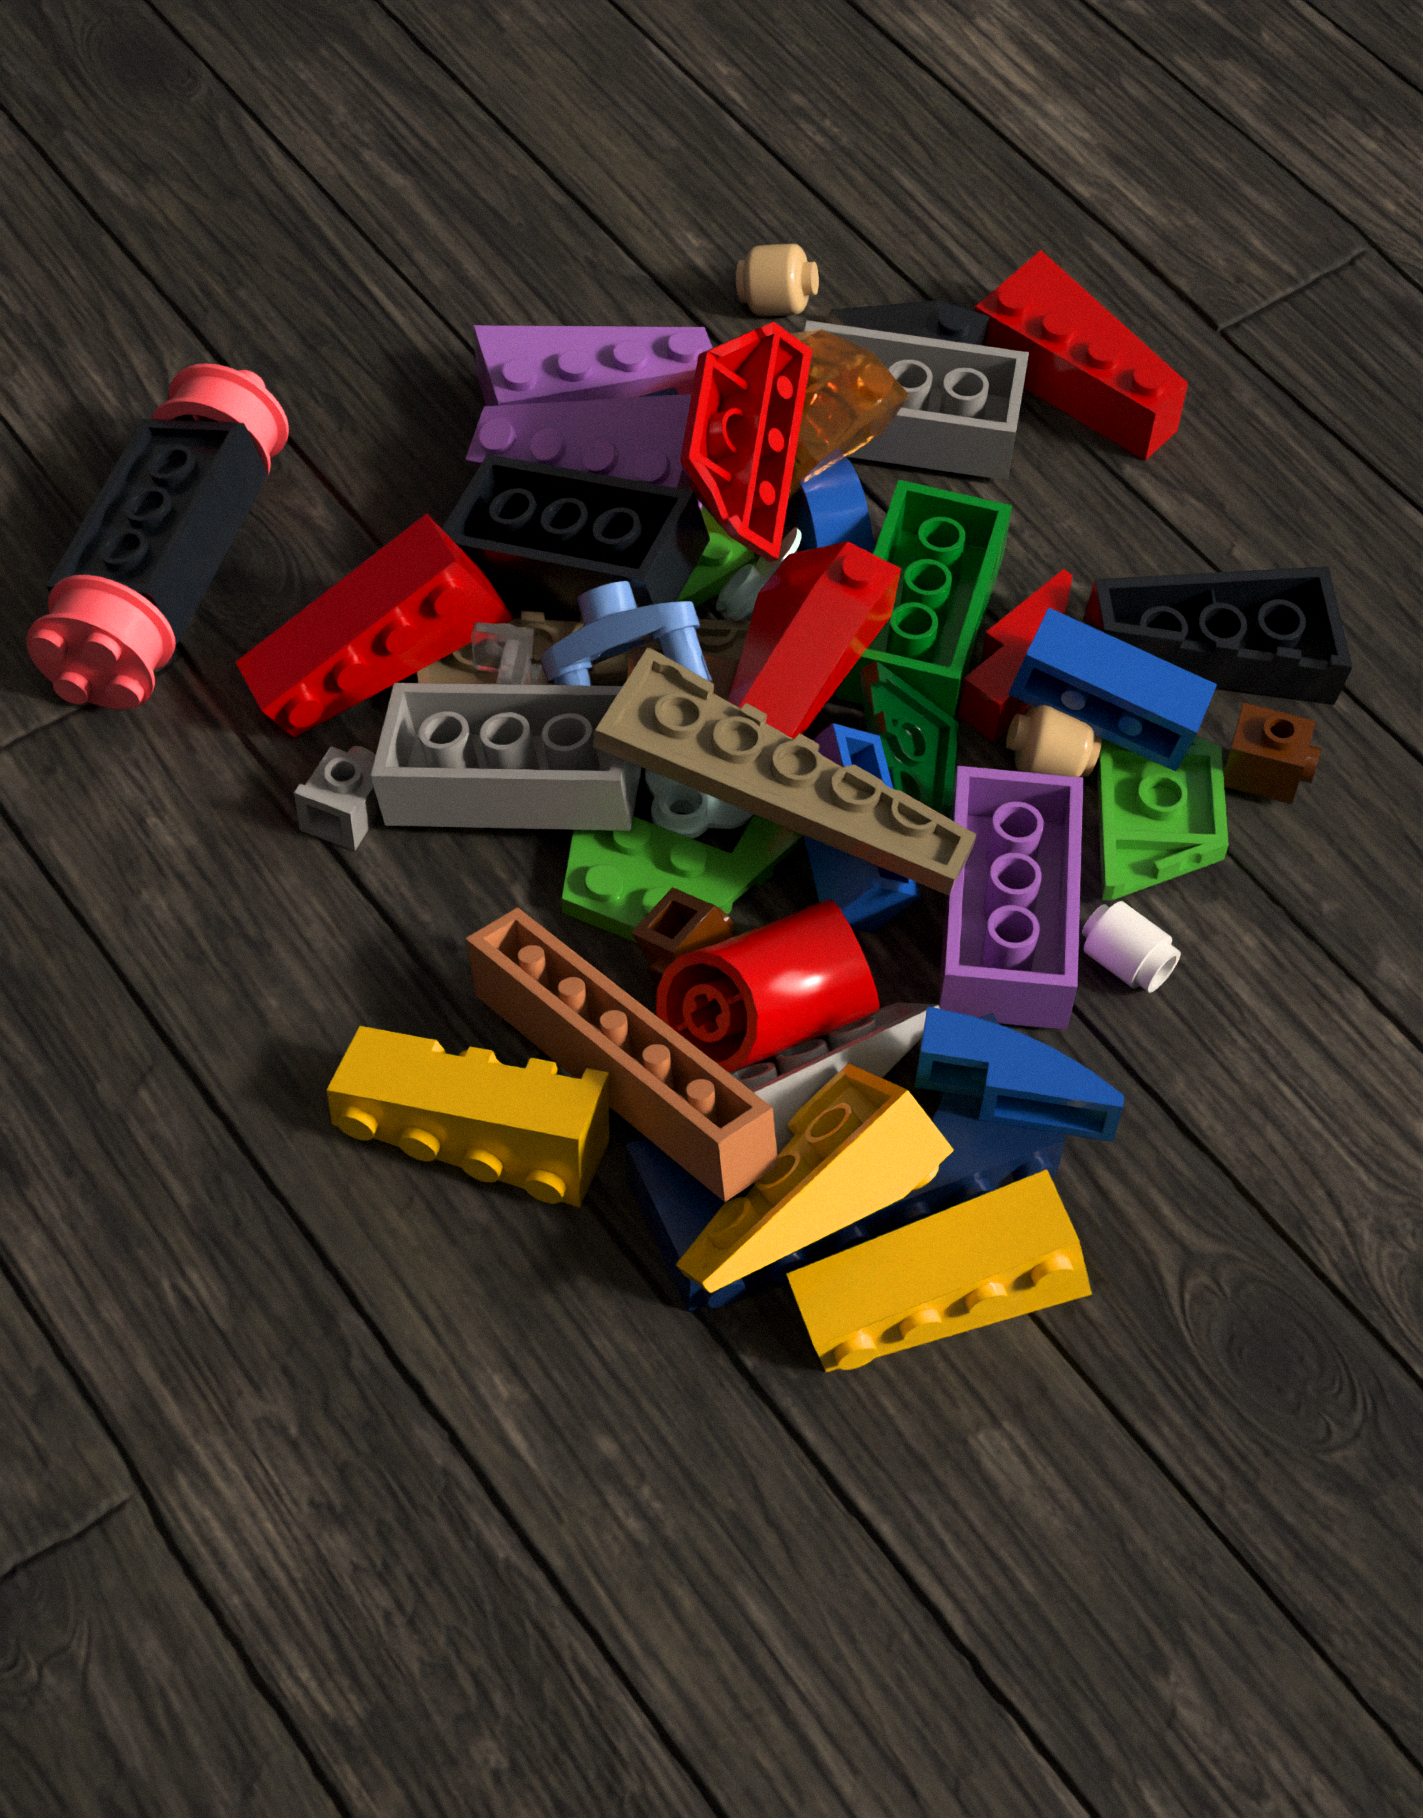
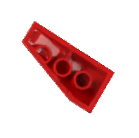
[728,541,901,739]

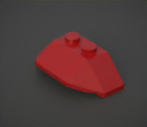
[680,322,812,562]

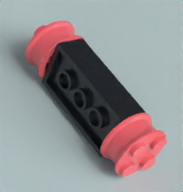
[26,363,289,710]

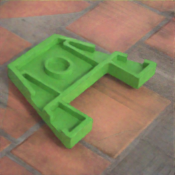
[562,773,806,943]

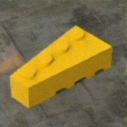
[786,1169,1092,1372]

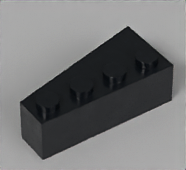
[1083,566,1352,705]

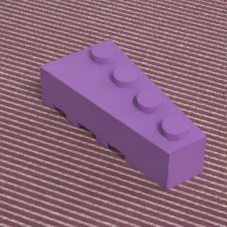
[465,394,702,510]

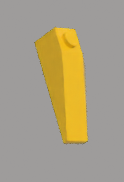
[676,1063,954,1293]

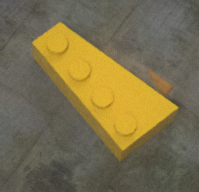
[327,1026,609,1208]

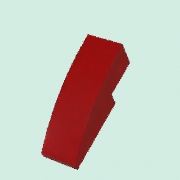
[958,569,1072,743]

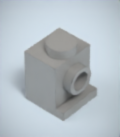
[294,746,381,851]

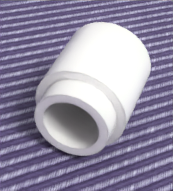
[1082,901,1181,993]

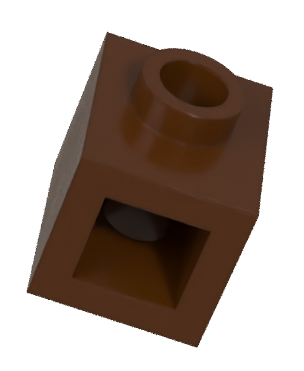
[1223,702,1321,804]
[631,887,735,985]

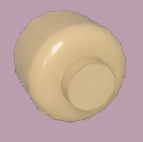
[736,243,819,317]
[1006,705,1102,777]

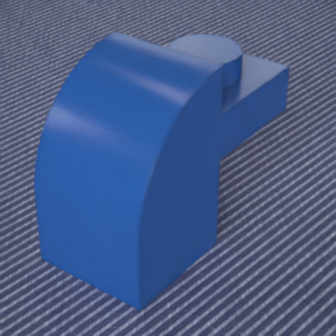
[787,455,875,554]

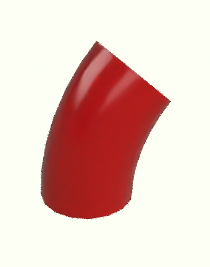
[656,899,880,1072]

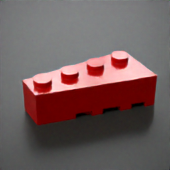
[974,250,1188,461]
[235,513,514,738]

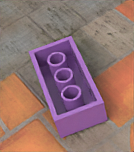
[938,766,1083,1030]

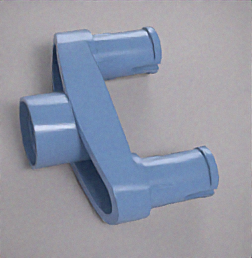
[540,581,712,686]

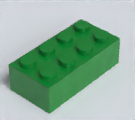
[836,480,1012,718]

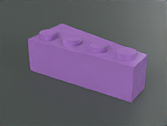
[474,325,712,406]

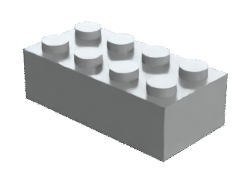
[797,320,1029,480]
[370,683,642,831]

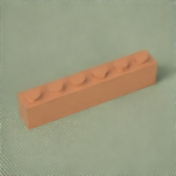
[465,908,778,1202]

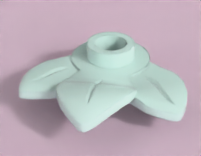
[716,527,801,621]
[645,769,754,838]

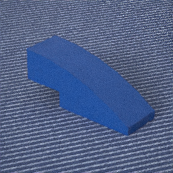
[915,1006,1124,1142]

